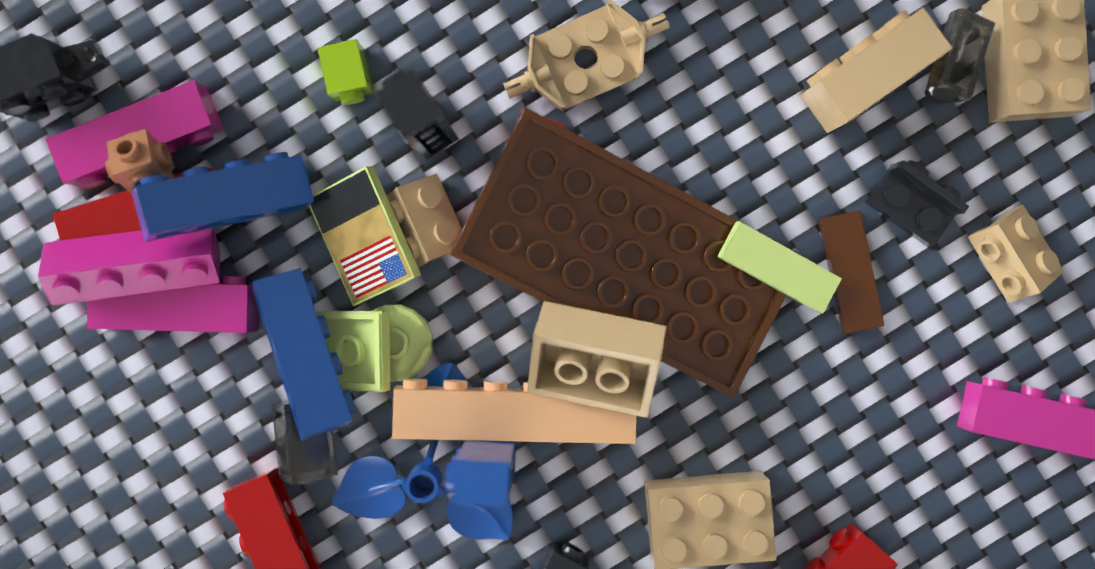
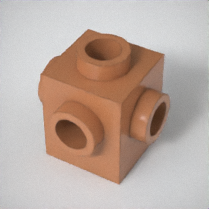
[105,129,173,195]

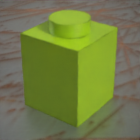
[317,39,374,105]

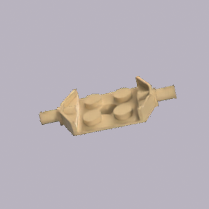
[503,0,670,111]

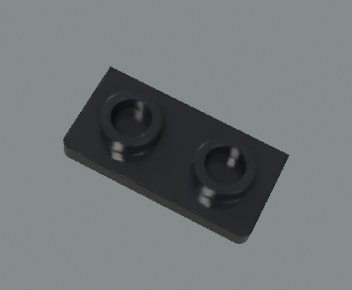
[865,160,969,247]

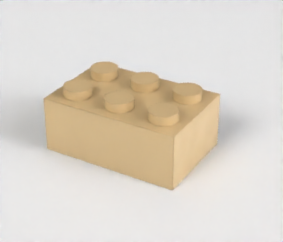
[982,0,1091,123]
[800,7,952,133]
[527,301,666,418]
[644,471,777,569]

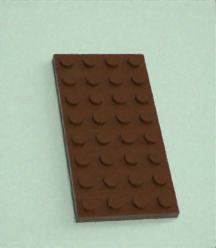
[450,107,806,398]

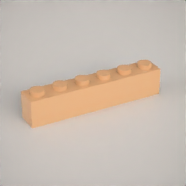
[392,379,637,444]

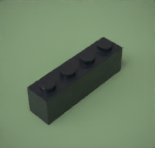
[375,69,459,160]

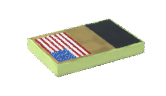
[309,166,421,306]

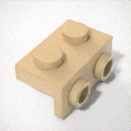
[387,173,462,268]
[969,204,1064,302]

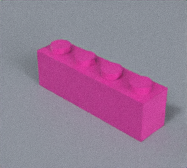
[45,80,224,190]
[38,228,220,306]
[87,276,259,333]
[957,377,1095,459]

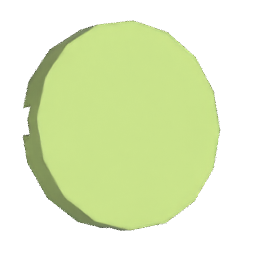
[372,304,433,382]

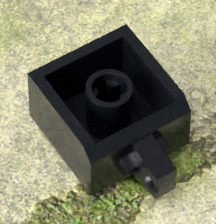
[0,33,108,122]

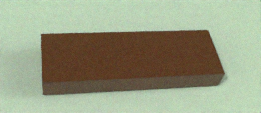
[818,210,885,334]

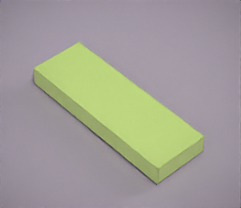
[717,221,842,314]

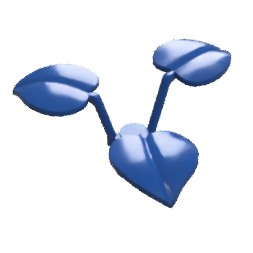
[332,363,513,540]

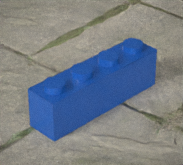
[132,152,314,242]
[252,268,355,441]
[445,440,517,508]

